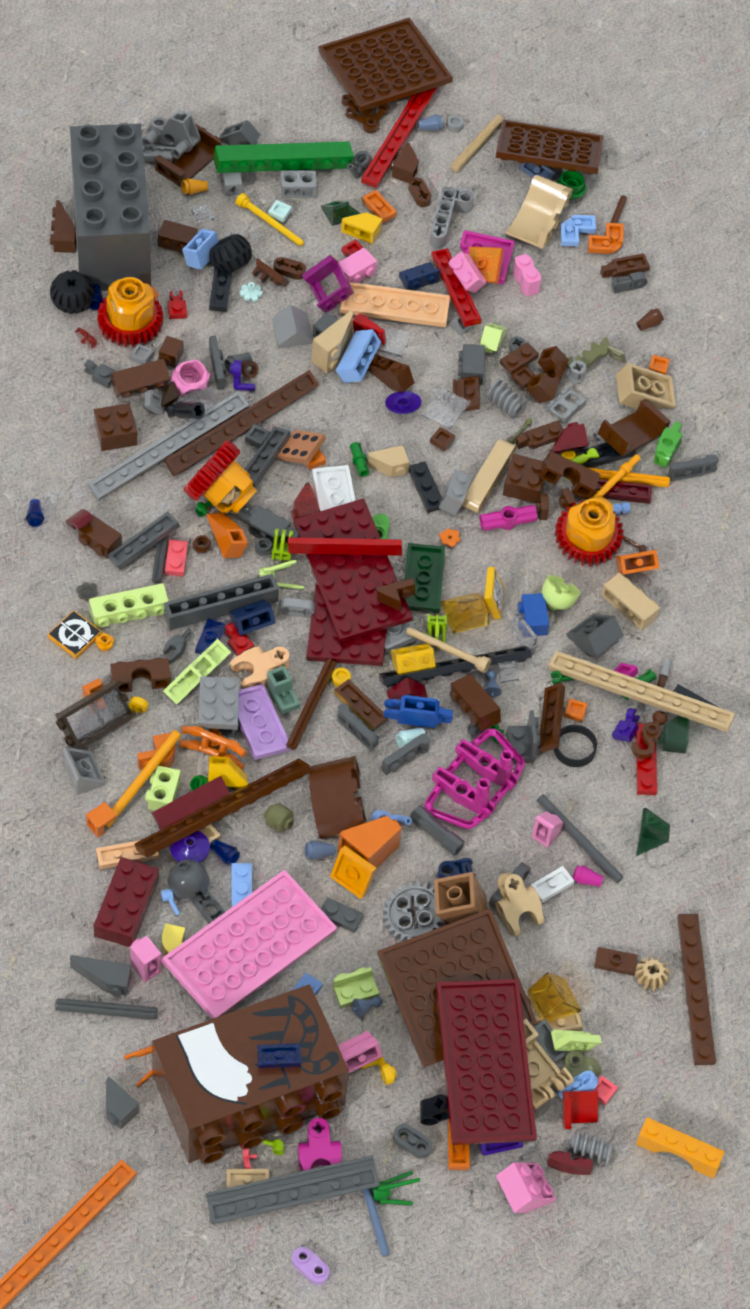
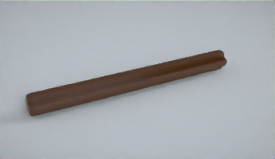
[286,659,336,750]

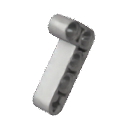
[430,187,474,249]

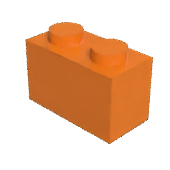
[615,550,659,575]

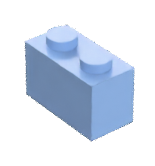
[182,229,219,270]

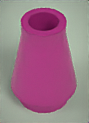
[572,865,603,887]

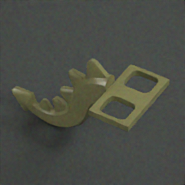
[564,337,626,369]

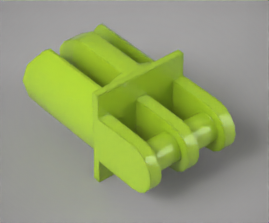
[272,528,293,562]
[427,614,447,645]

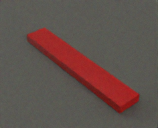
[431,248,481,327]
[288,537,402,556]

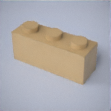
[601,573,660,630]

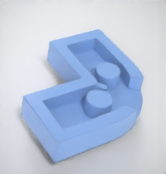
[560,215,596,246]

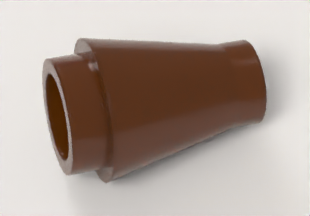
[636,308,664,331]

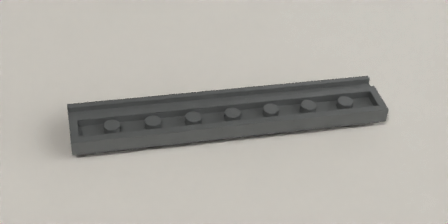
[206,1155,380,1225]

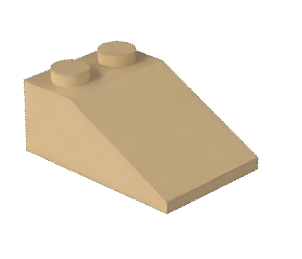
[311,311,354,374]
[616,363,676,408]

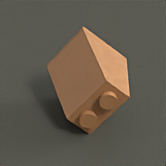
[434,872,487,924]

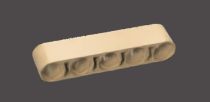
[462,438,516,513]

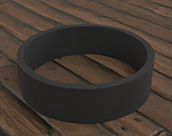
[554,725,597,767]

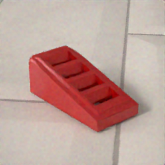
[353,313,386,345]

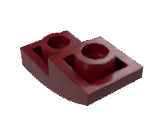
[65,509,94,530]
[547,1151,593,1175]

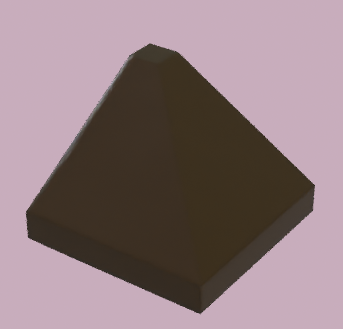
[161,381,180,407]

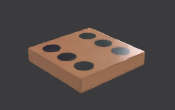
[277,430,326,464]

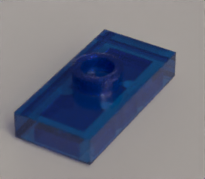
[195,619,226,654]

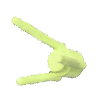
[259,560,305,589]

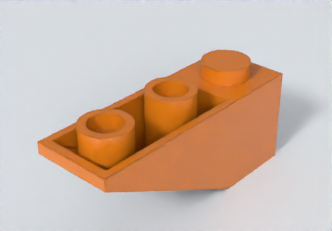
[206,513,248,558]

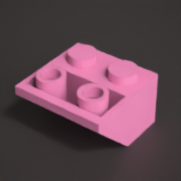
[496,1162,556,1213]

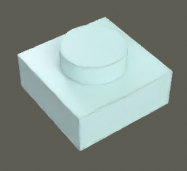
[268,200,292,223]

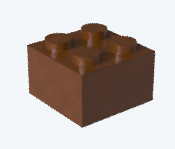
[94,403,137,451]
[502,454,545,503]

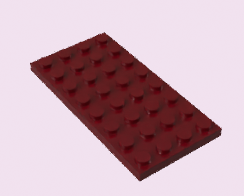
[293,498,413,643]
[436,979,537,1145]

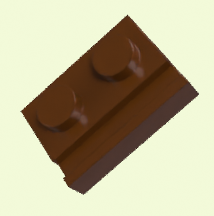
[453,376,480,413]

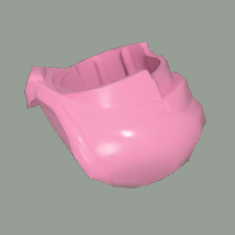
[171,359,211,397]

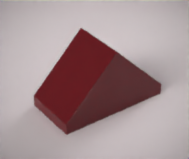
[387,678,428,700]

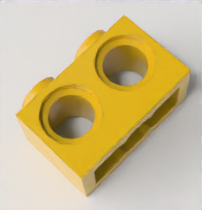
[391,643,436,674]

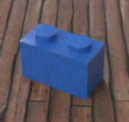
[517,593,549,637]

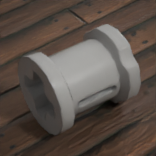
[568,360,586,384]

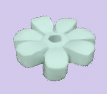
[240,282,262,302]

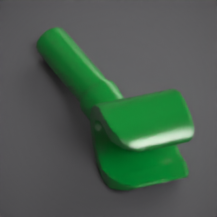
[196,501,212,517]
[551,671,577,685]

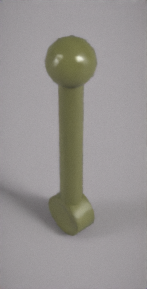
[508,418,532,444]

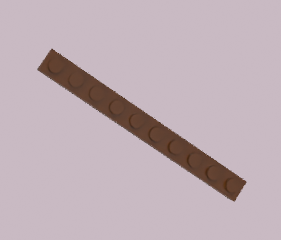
[164,370,319,476]
[134,758,311,857]

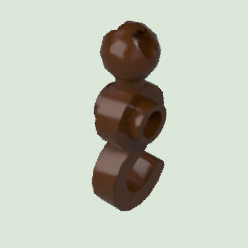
[631,710,667,759]

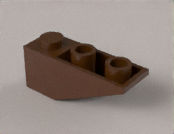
[50,200,76,253]
[367,354,415,393]

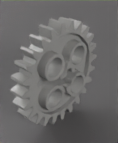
[382,881,446,942]

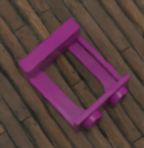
[302,255,354,313]

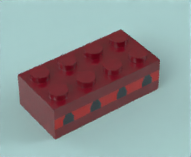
[93,857,159,947]

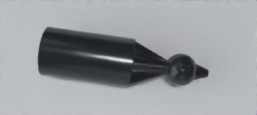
[165,402,205,419]

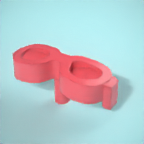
[243,1149,257,1169]

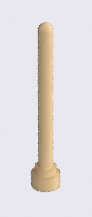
[406,627,491,673]

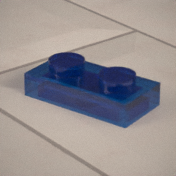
[257,1043,301,1068]

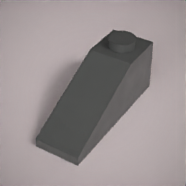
[70,955,132,996]

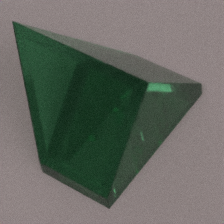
[321,200,361,226]
[636,808,670,856]

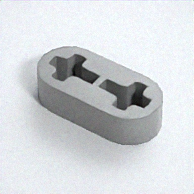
[278,598,315,617]

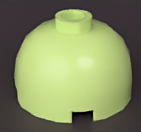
[541,575,580,611]

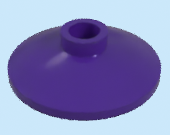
[385,391,422,414]
[170,830,210,863]

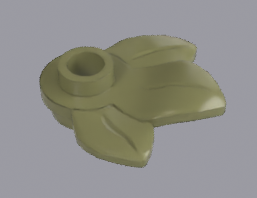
[561,1051,602,1078]

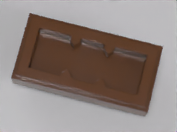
[594,947,638,976]

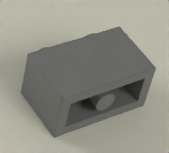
[458,344,485,385]

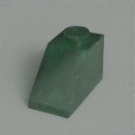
[659,715,689,753]

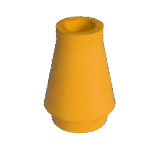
[181,178,208,196]

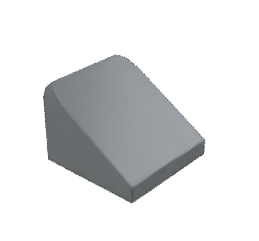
[448,315,475,335]

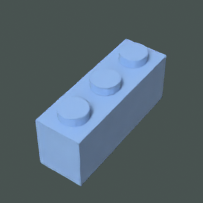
[336,329,381,383]

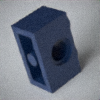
[229,599,276,636]

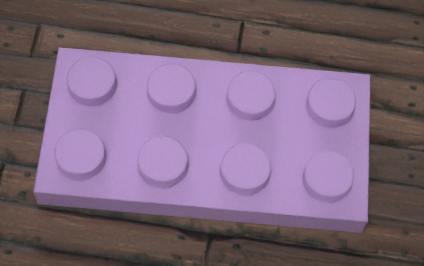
[238,684,291,760]

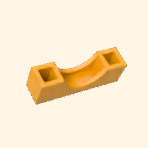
[636,1117,725,1179]

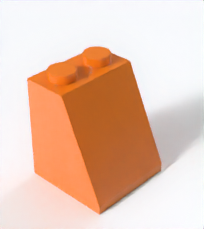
[338,816,402,868]

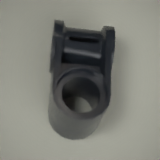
[420,1094,449,1125]

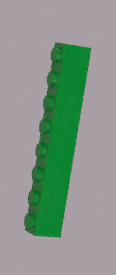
[213,141,354,173]

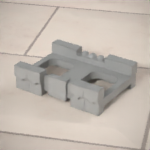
[545,386,586,425]

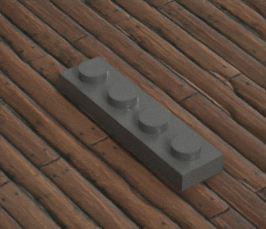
[244,427,291,488]
[108,511,180,570]

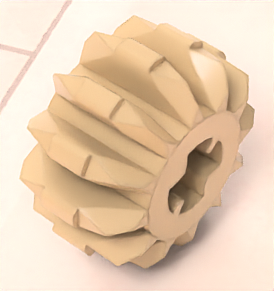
[635,956,670,991]

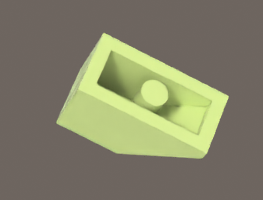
[480,323,507,353]

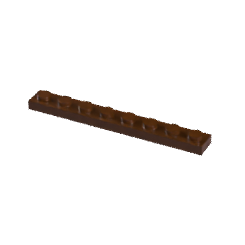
[677,914,716,1065]

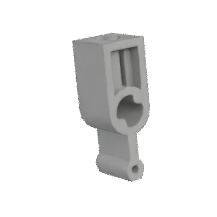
[221,172,243,196]

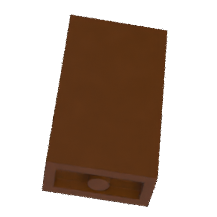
[155,123,222,187]
[597,399,671,456]

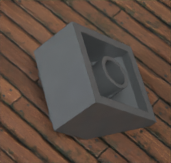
[566,613,624,656]

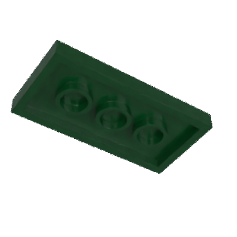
[404,543,445,613]

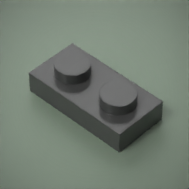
[321,897,363,933]

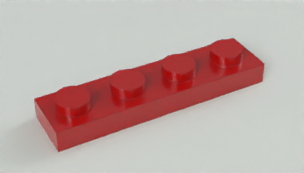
[636,723,657,796]

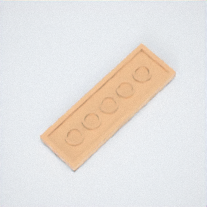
[340,282,450,328]

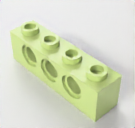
[89,583,168,627]

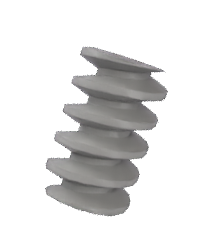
[487,379,527,418]
[568,1128,614,1167]

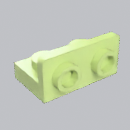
[332,967,379,1009]
[551,1030,602,1052]

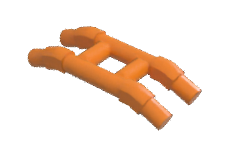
[179,726,247,770]

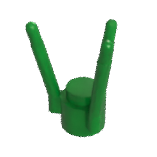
[372,1171,420,1205]

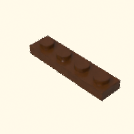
[538,683,565,753]

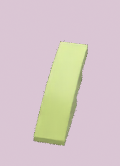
[163,639,231,705]

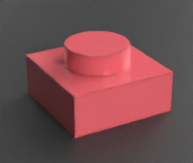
[592,1075,618,1105]

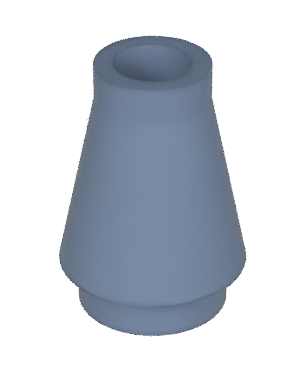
[418,114,444,131]
[305,840,335,860]

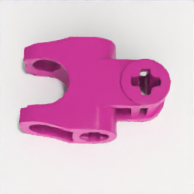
[298,1118,342,1171]

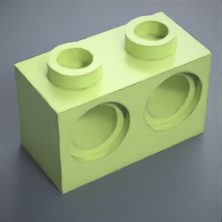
[145,766,181,810]

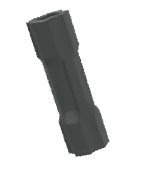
[410,805,465,856]

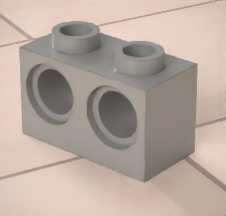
[281,170,316,198]

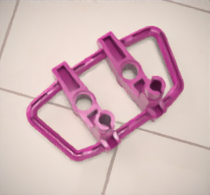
[424,728,525,829]

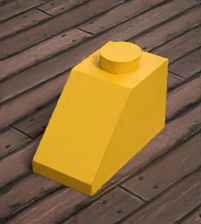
[341,212,382,244]

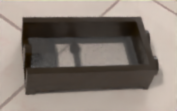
[55,679,137,750]

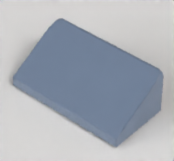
[519,163,557,181]

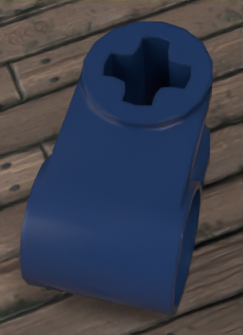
[436,858,476,878]

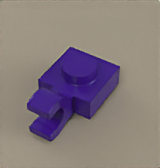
[612,708,640,742]

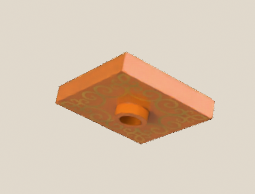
[468,247,504,284]

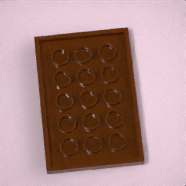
[495,119,604,174]

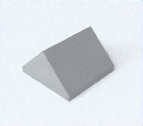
[272,304,313,348]
[62,747,106,795]

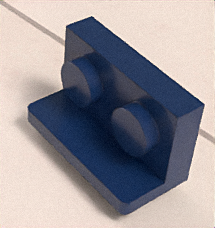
[399,262,440,290]

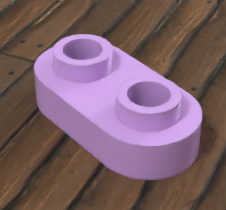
[292,1247,329,1285]

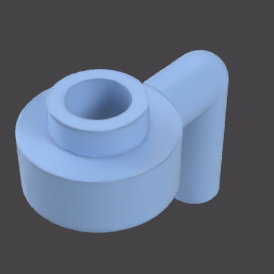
[371,810,412,825]

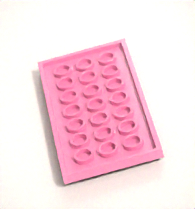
[161,869,337,1019]

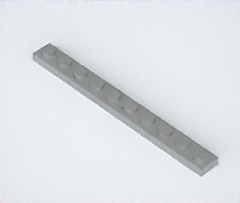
[88,391,249,501]

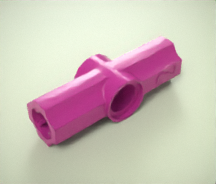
[479,505,537,531]

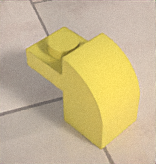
[162,923,185,956]

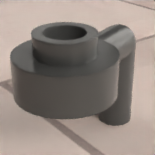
[347,150,372,178]

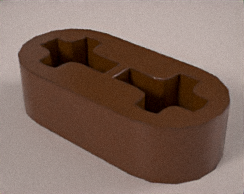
[408,177,431,207]
[273,257,306,280]

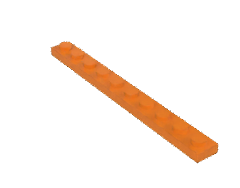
[0,1159,137,1309]

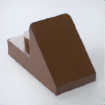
[376,578,416,611]

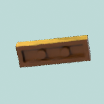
[334,679,388,731]

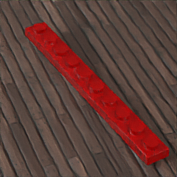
[361,87,439,189]

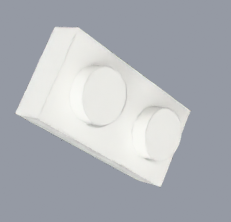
[530,866,574,903]

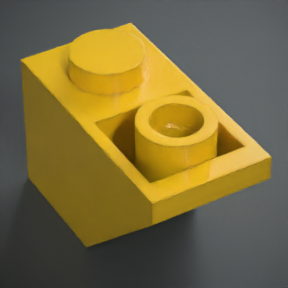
[208,756,248,789]

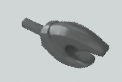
[163,628,192,663]

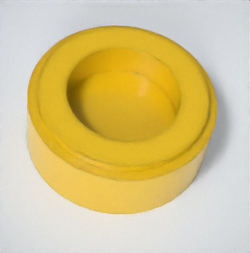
[332,668,351,687]
[128,697,149,713]

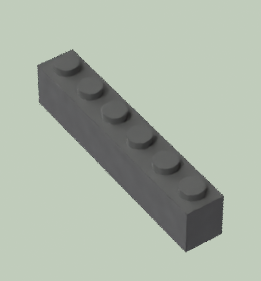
[164,574,279,630]

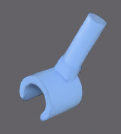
[161,889,180,916]

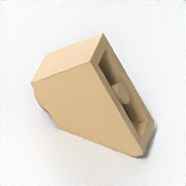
[367,445,410,477]

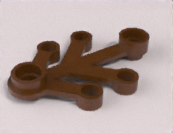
[341,94,389,133]

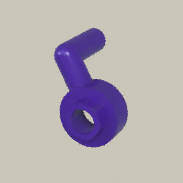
[230,360,255,391]

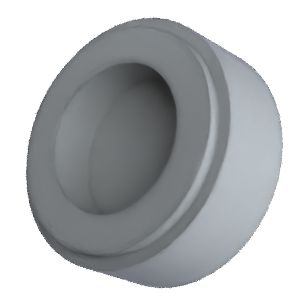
[446,115,464,132]

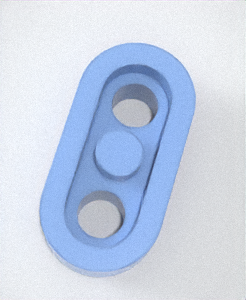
[558,1071,598,1100]

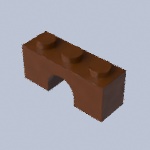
[526,346,569,403]
[539,451,600,499]
[110,658,171,693]

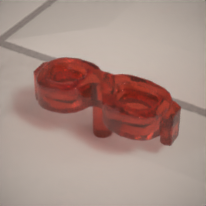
[75,327,97,348]

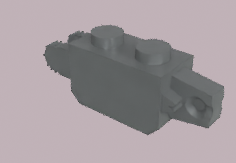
[239,505,299,543]

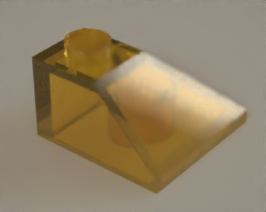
[441,592,490,634]

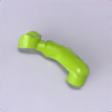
[566,448,599,479]

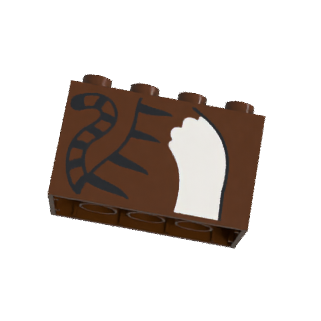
[152,984,349,1164]

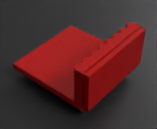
[562,1090,598,1130]

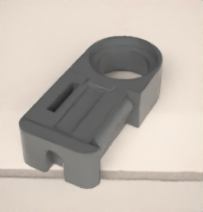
[611,272,648,293]

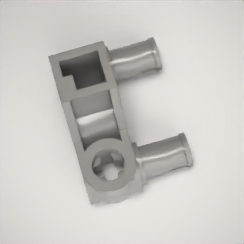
[142,109,200,159]

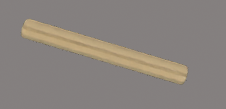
[451,115,504,172]

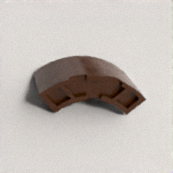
[309,756,367,838]

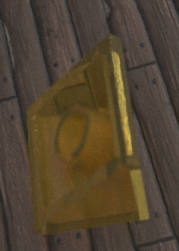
[528,972,581,1022]

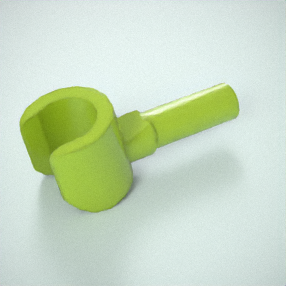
[262,1138,285,1155]

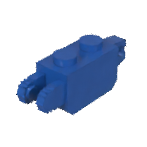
[383,695,453,728]

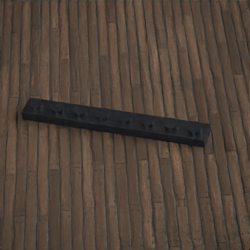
[379,646,532,687]

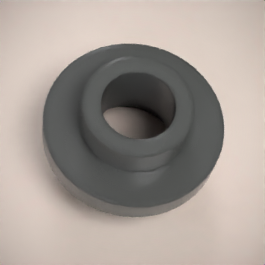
[255,538,273,556]

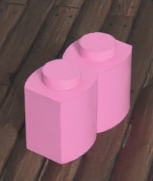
[513,254,541,296]

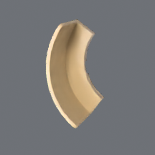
[506,175,573,249]

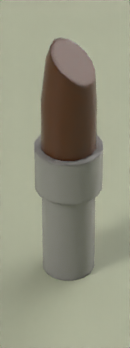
[657,658,672,688]

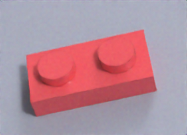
[165,540,188,577]

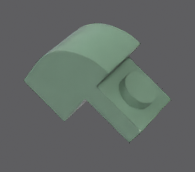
[267,666,300,714]

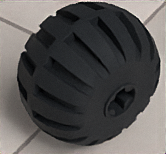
[209,234,252,273]
[50,270,95,314]

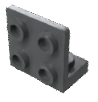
[507,710,540,764]

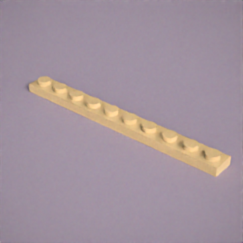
[548,651,735,733]

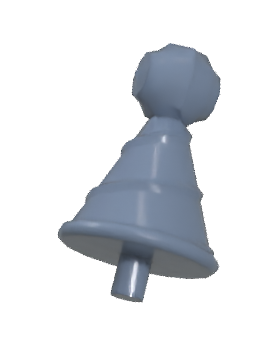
[484,670,502,698]
[352,996,382,1018]

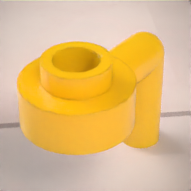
[361,1056,397,1085]

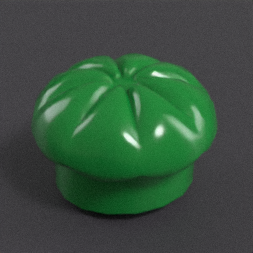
[557,170,587,200]

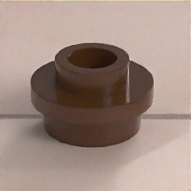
[241,360,259,379]
[193,535,211,553]

